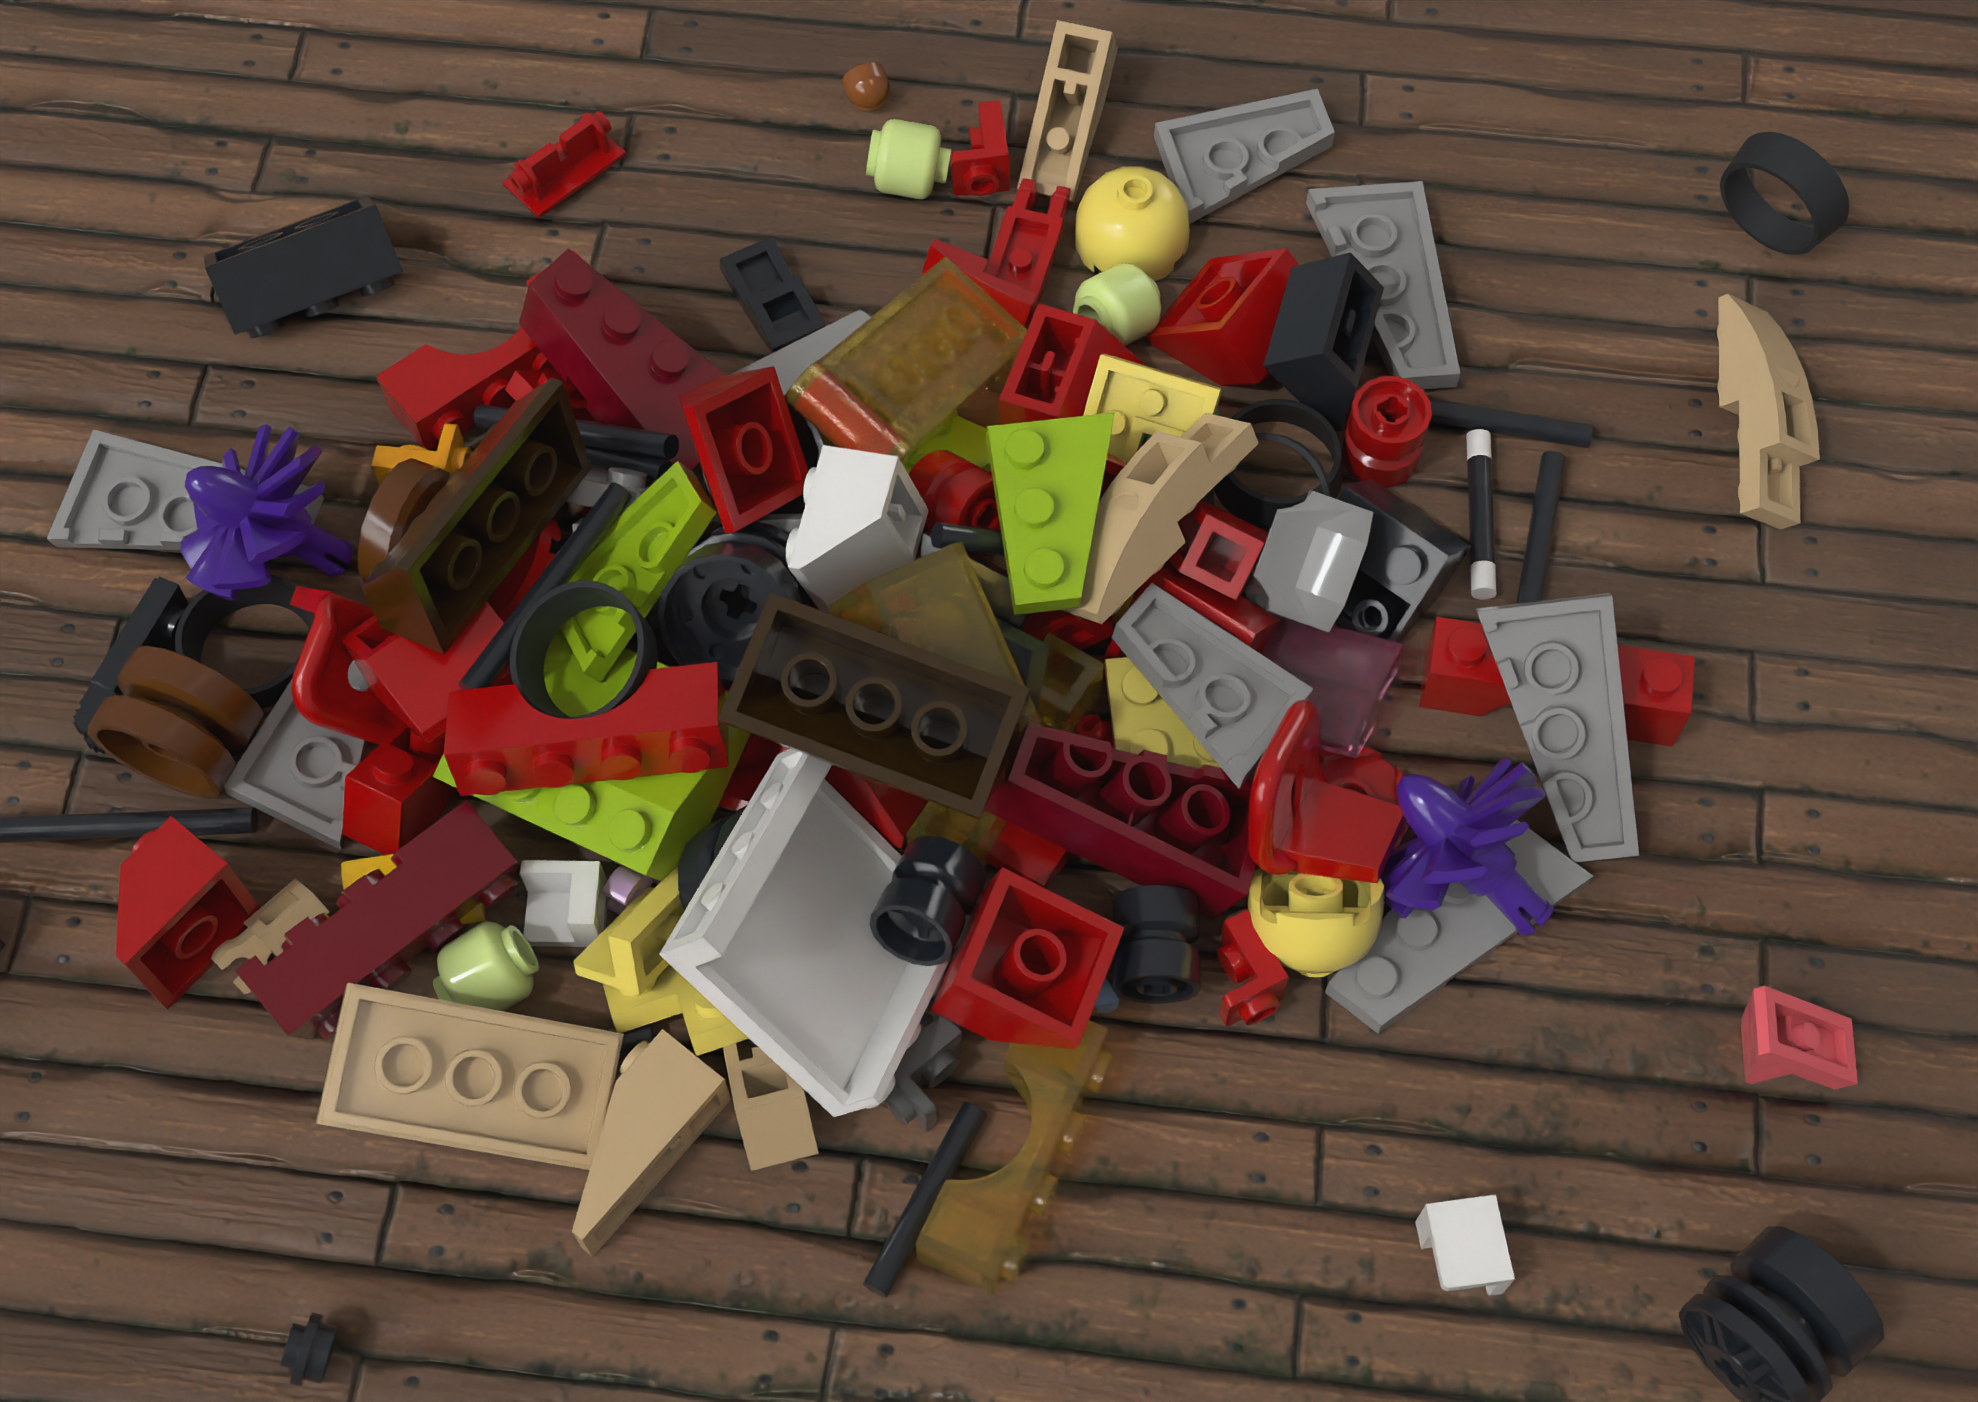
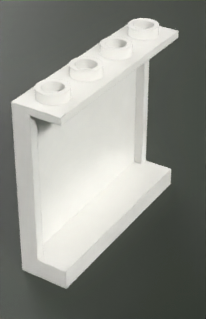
[659,749,970,1117]

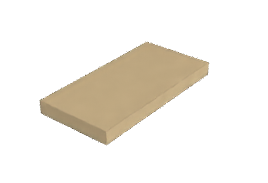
[316,983,623,1170]

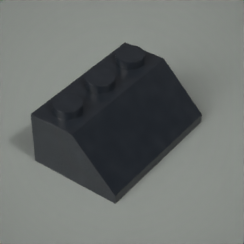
[204,195,403,338]

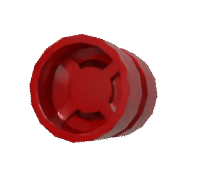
[1342,376,1432,488]
[908,450,1001,557]

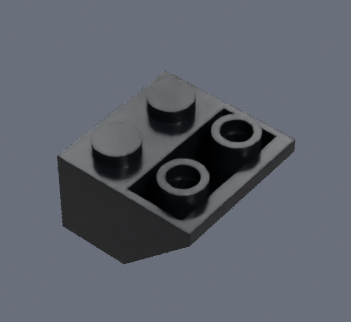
[1263,252,1384,431]
[1334,478,1471,659]

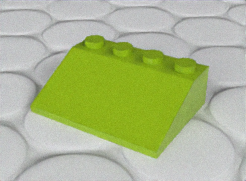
[433,628,750,881]

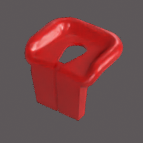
[290,586,404,744]
[1248,700,1406,883]

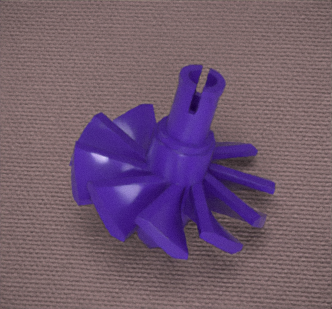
[180,424,353,601]
[1380,758,1553,936]

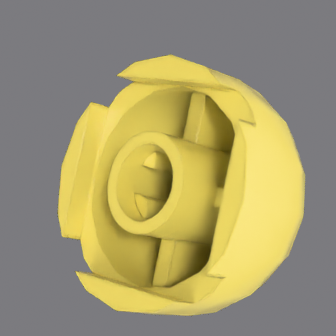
[1075,166,1190,281]
[1248,868,1384,977]

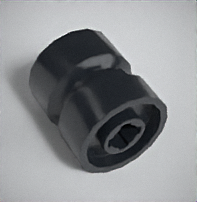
[869,836,986,966]
[1113,885,1201,1004]

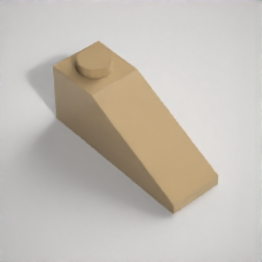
[1017,20,1118,202]
[572,1029,731,1257]
[723,1039,819,1171]

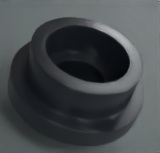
[280,1312,339,1387]

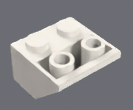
[786,445,929,617]

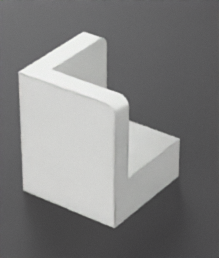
[520,860,608,947]
[1415,1195,1515,1296]

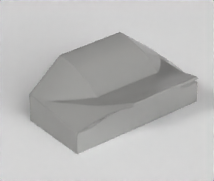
[1253,490,1373,632]

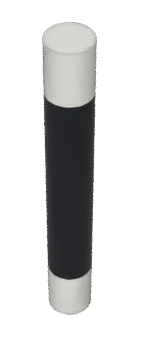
[1466,429,1497,600]

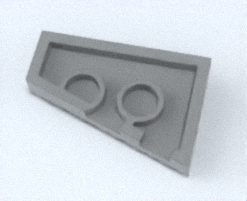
[1112,583,1313,789]

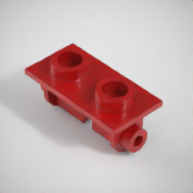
[502,111,626,219]

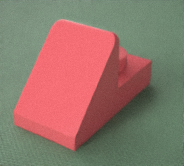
[1741,986,1858,1090]

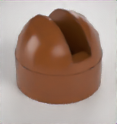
[842,62,890,112]

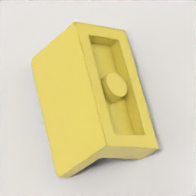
[574,866,684,996]

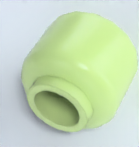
[866,119,951,199]
[1073,263,1161,346]
[433,921,539,1011]

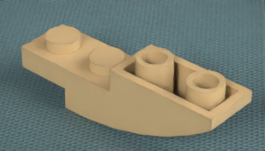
[1717,294,1820,530]
[1062,413,1259,624]

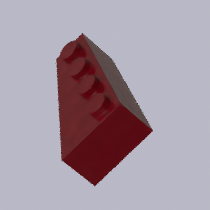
[519,248,725,483]
[984,723,1256,919]
[234,800,521,1040]

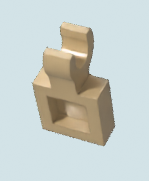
[211,879,329,994]

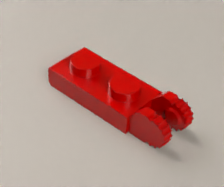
[985,178,1071,323]

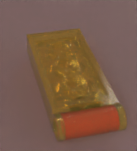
[784,257,1027,465]

